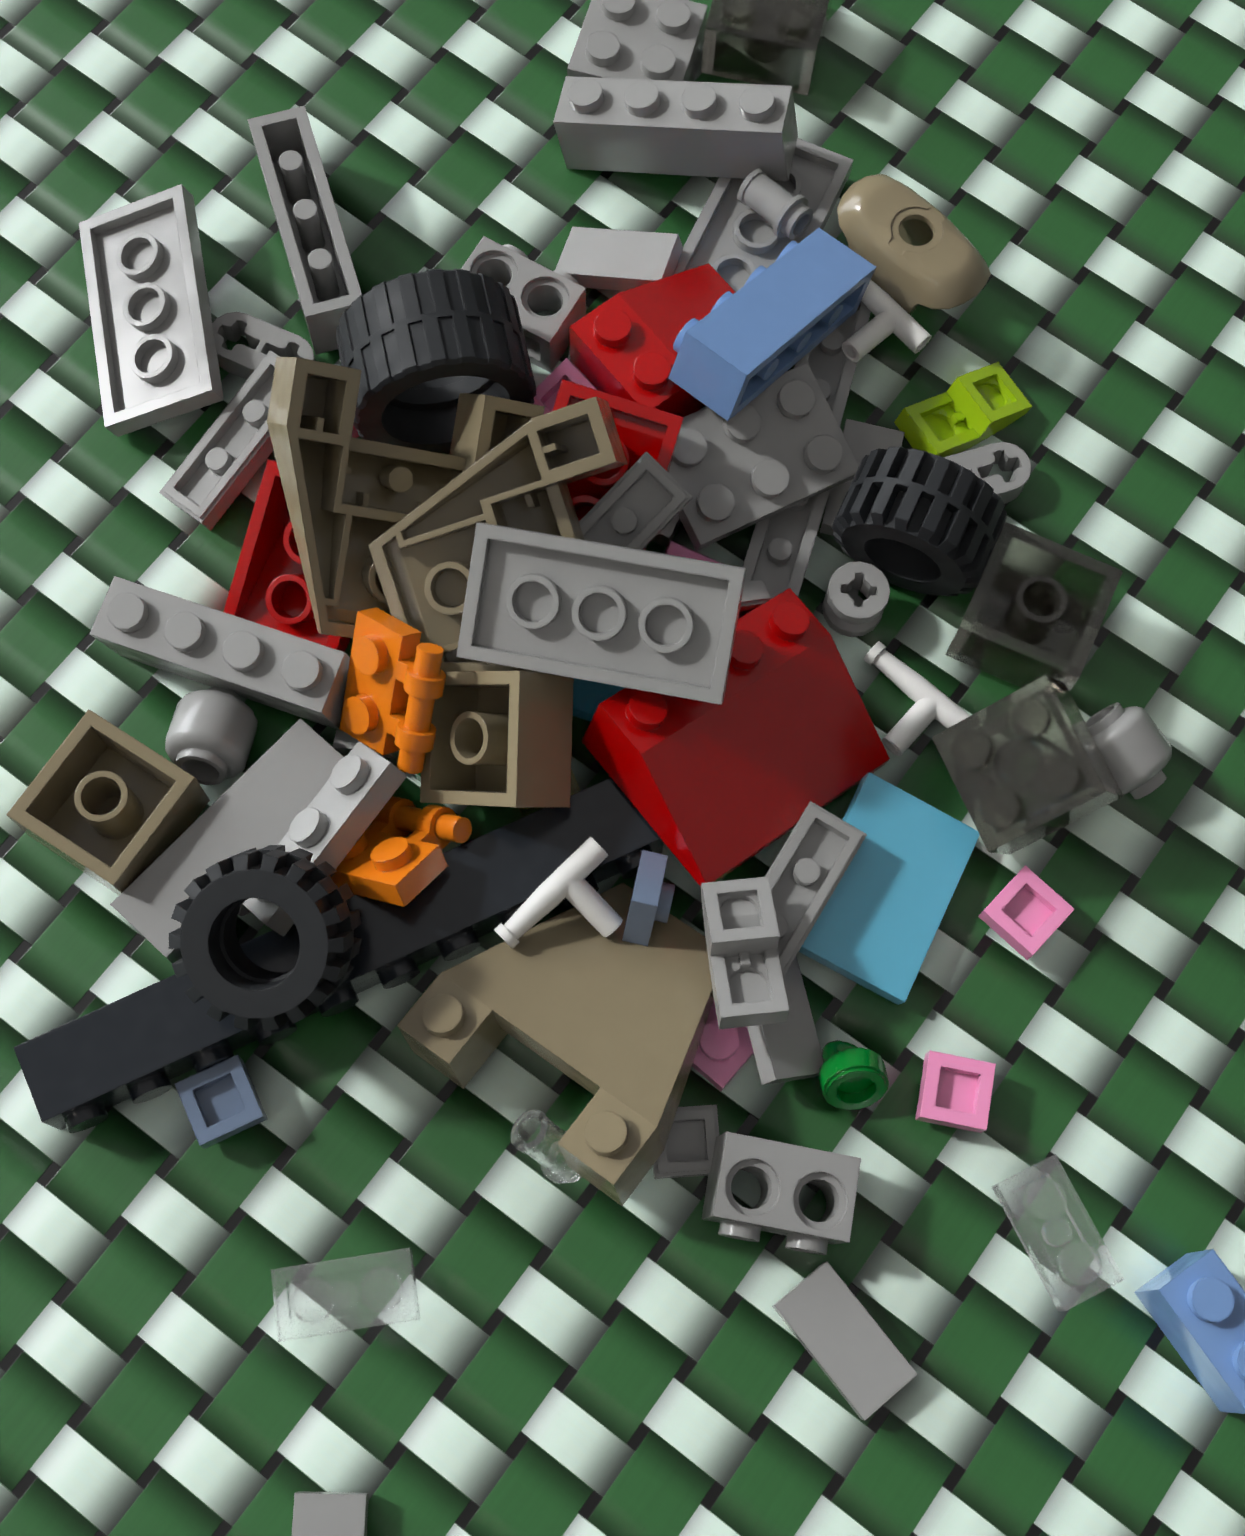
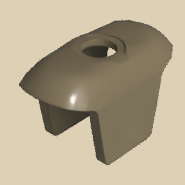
[837,174,991,315]

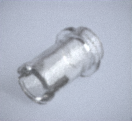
[511,1110,582,1184]

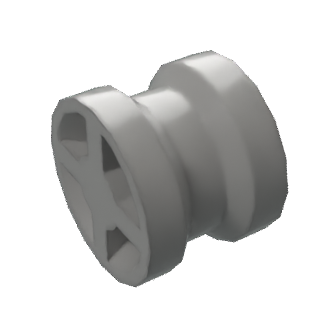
[822,561,890,637]

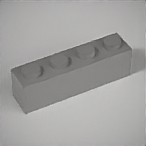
[553,76,798,181]
[248,106,362,355]
[90,576,350,731]
[110,718,343,963]

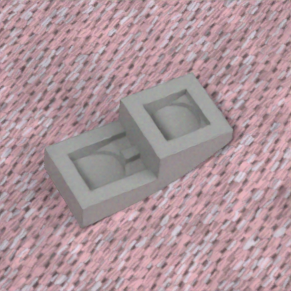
[701,876,789,1029]

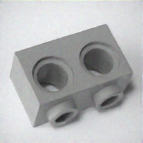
[461,236,586,373]
[701,1132,861,1255]

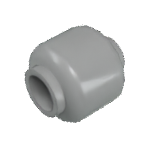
[165,687,258,785]
[1075,702,1172,799]

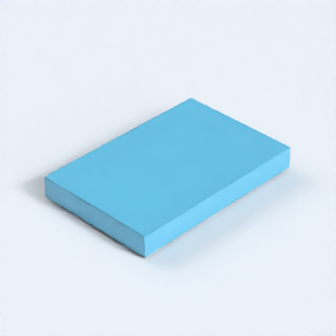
[799,772,981,1005]

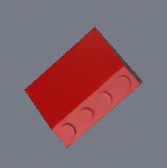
[582,588,890,887]

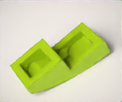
[894,362,1032,457]

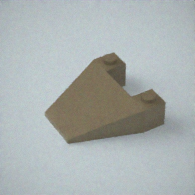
[267,357,545,638]
[368,396,628,672]
[397,883,714,1206]

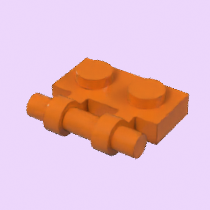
[339,607,446,774]
[331,796,472,907]

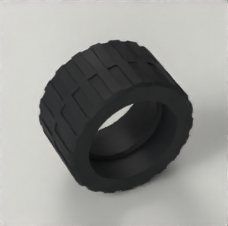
[336,268,537,454]

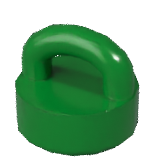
[819,1040,889,1110]

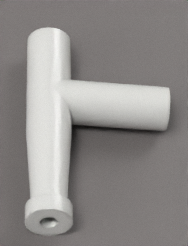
[842,280,932,362]
[864,641,975,756]
[494,837,623,949]

